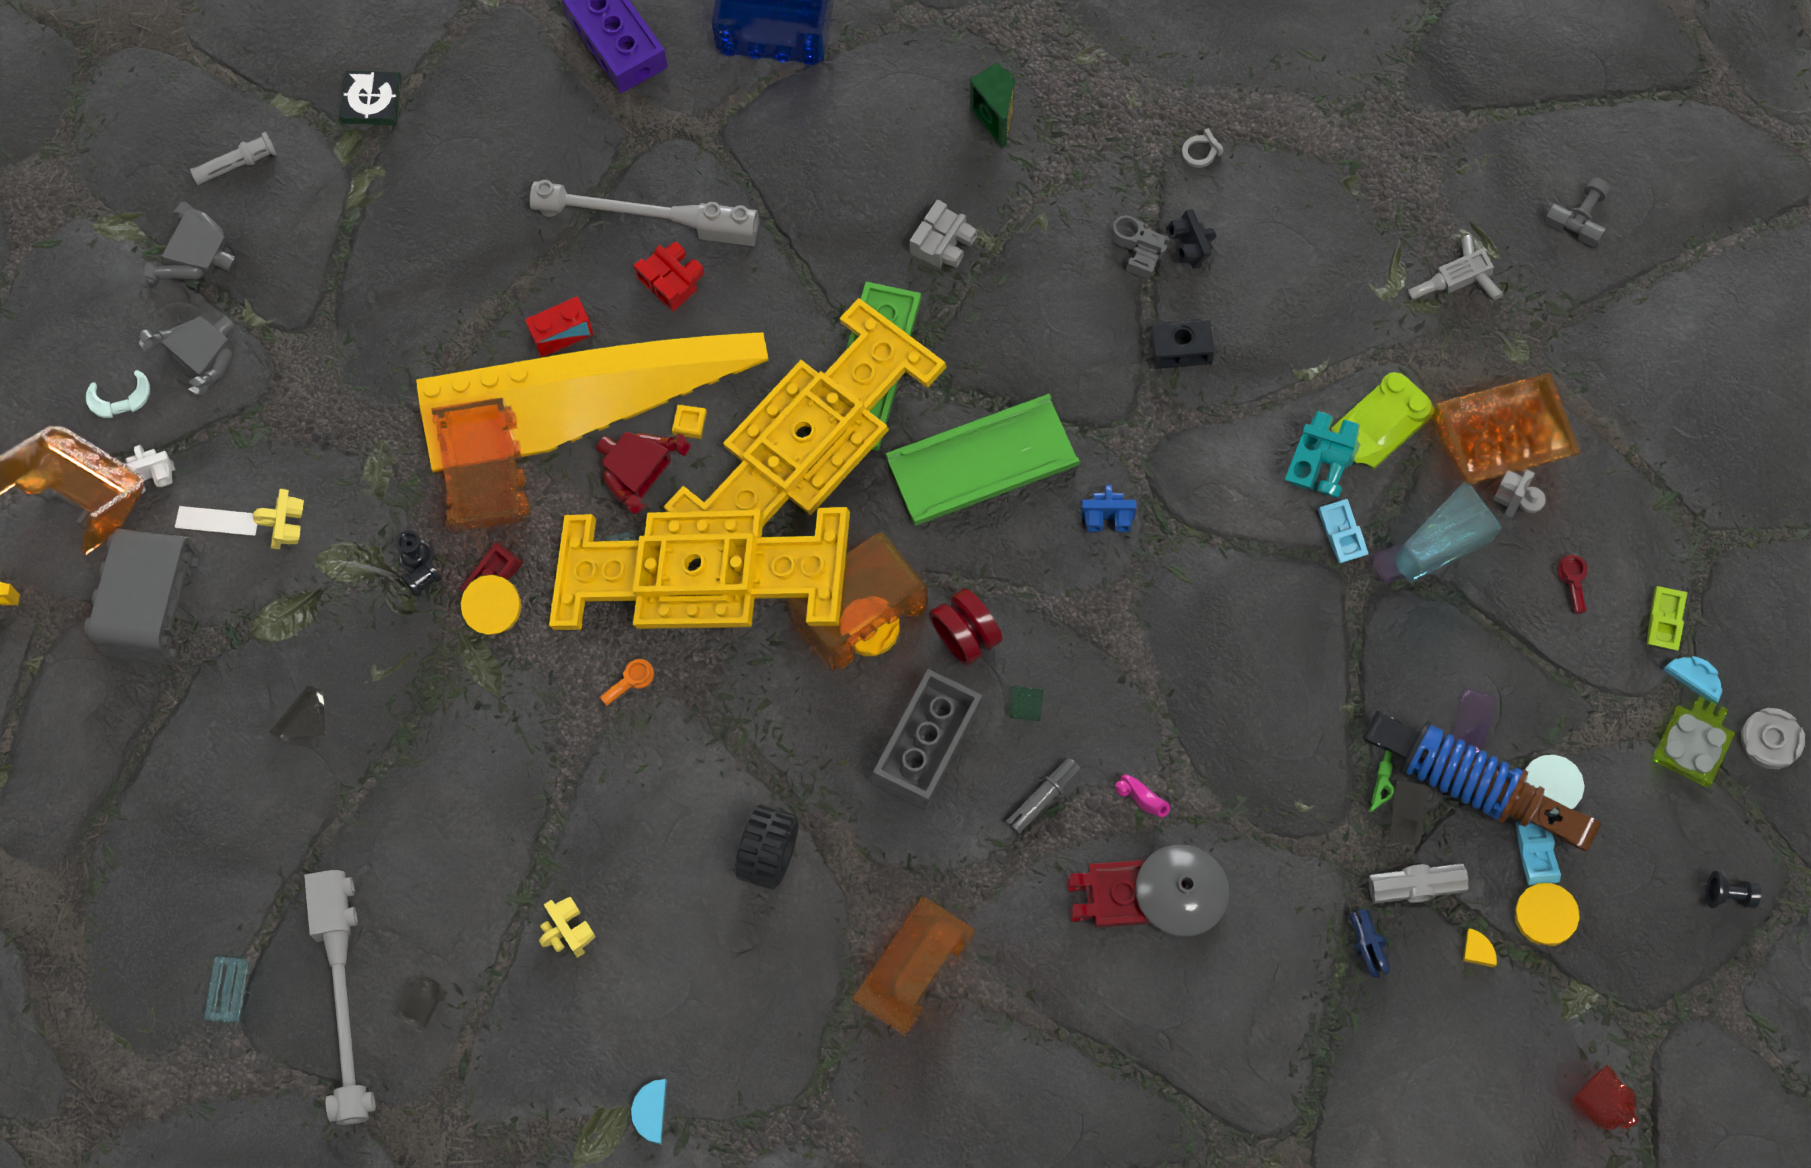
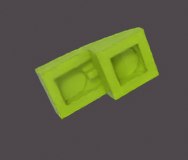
[1647,586,1688,651]

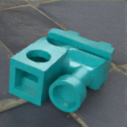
[1285,411,1360,498]

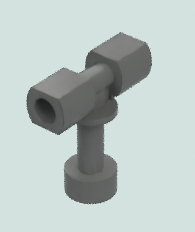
[1544,178,1611,248]

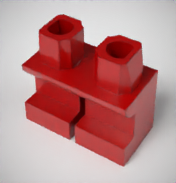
[633,241,704,312]

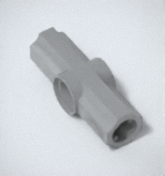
[1369,864,1469,904]

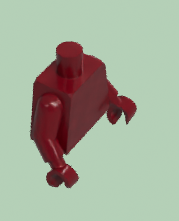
[596,432,691,514]

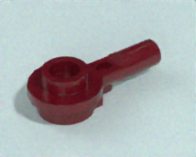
[1557,555,1587,614]

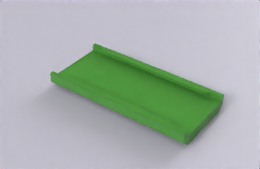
[886,394,1080,526]

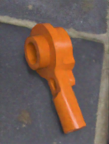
[600,659,654,706]

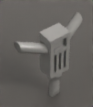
[1408,235,1504,300]

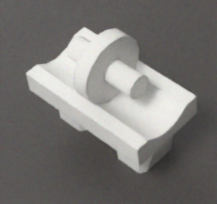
[114,445,175,496]

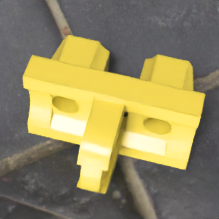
[253,489,304,550]

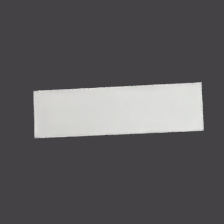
[175,506,257,536]

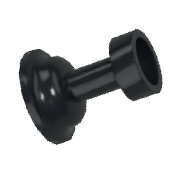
[396,530,434,572]
[1706,871,1761,909]

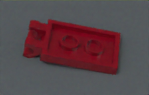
[1067,860,1186,928]

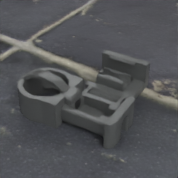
[1111,215,1170,280]

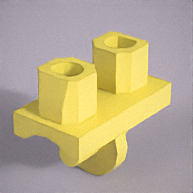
[539,897,596,958]

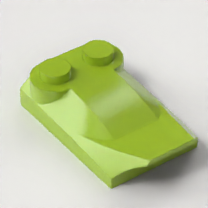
[1331,372,1436,470]

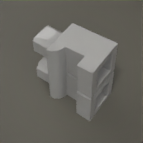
[910,199,977,268]

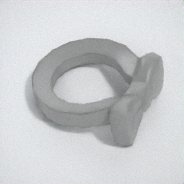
[1182,128,1223,168]

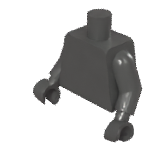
[142,202,237,284]
[139,315,236,396]

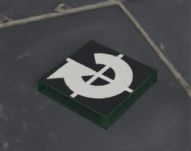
[339,71,402,125]

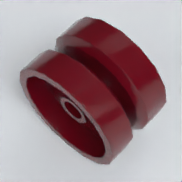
[929,588,1003,666]

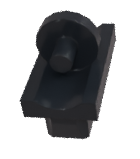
[1166,209,1217,269]

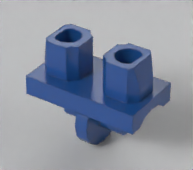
[1081,484,1136,532]

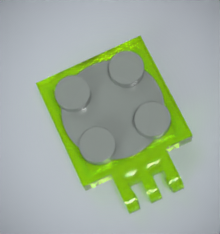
[1651,695,1735,788]

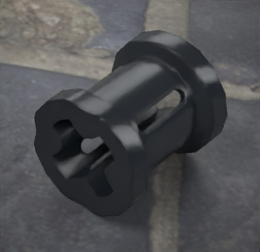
[401,559,442,598]

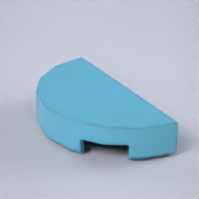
[1663,656,1722,705]
[631,1079,667,1145]

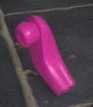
[1115,775,1170,817]

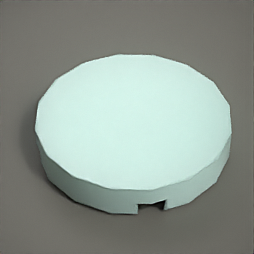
[1525,755,1585,817]

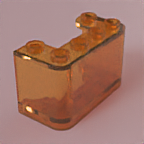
[431,397,530,532]
[787,532,928,671]

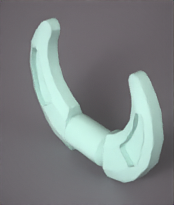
[86,370,150,418]

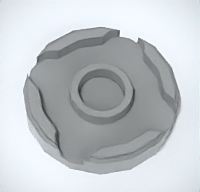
[1741,708,1805,769]

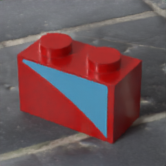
[525,296,594,358]

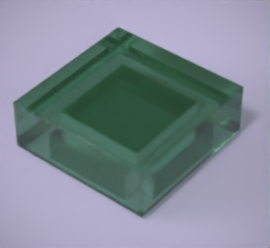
[1010,686,1044,721]

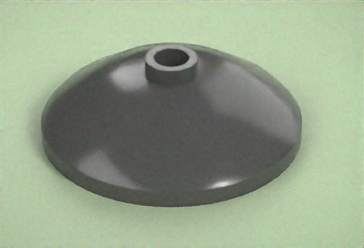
[1135,844,1229,937]

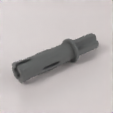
[1005,758,1081,835]

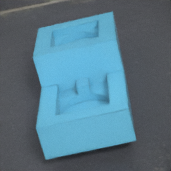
[1317,499,1368,563]
[1516,820,1561,885]

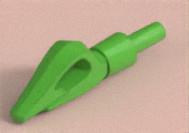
[1369,751,1394,812]

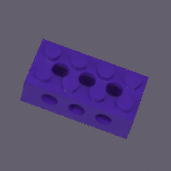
[562,0,668,94]

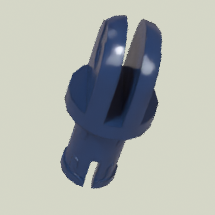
[1349,909,1391,978]

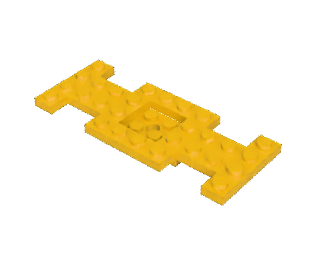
[664,298,947,526]
[549,507,850,630]

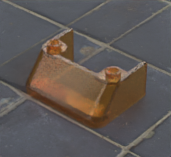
[0,426,145,554]

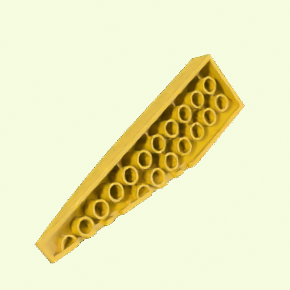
[416,332,768,472]

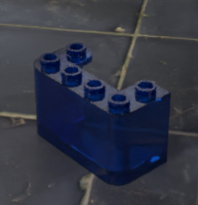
[712,0,834,65]

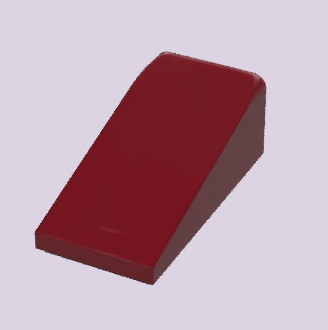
[460,542,524,593]

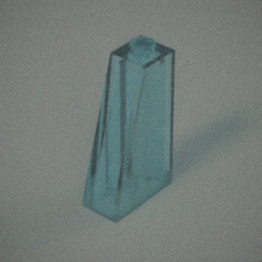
[1393,481,1503,583]

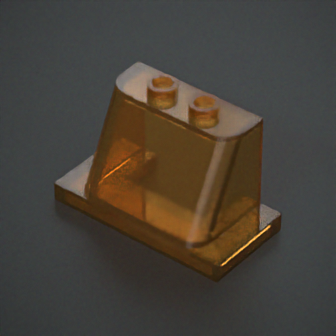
[853,896,975,1036]

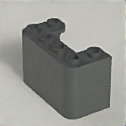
[84,528,201,665]

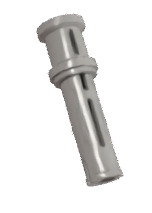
[190,132,277,186]

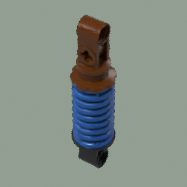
[1362,710,1602,852]

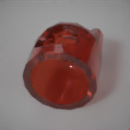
[1570,1064,1638,1130]

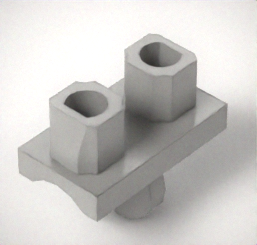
[1493,470,1546,518]

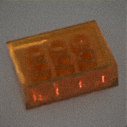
[1432,373,1581,485]

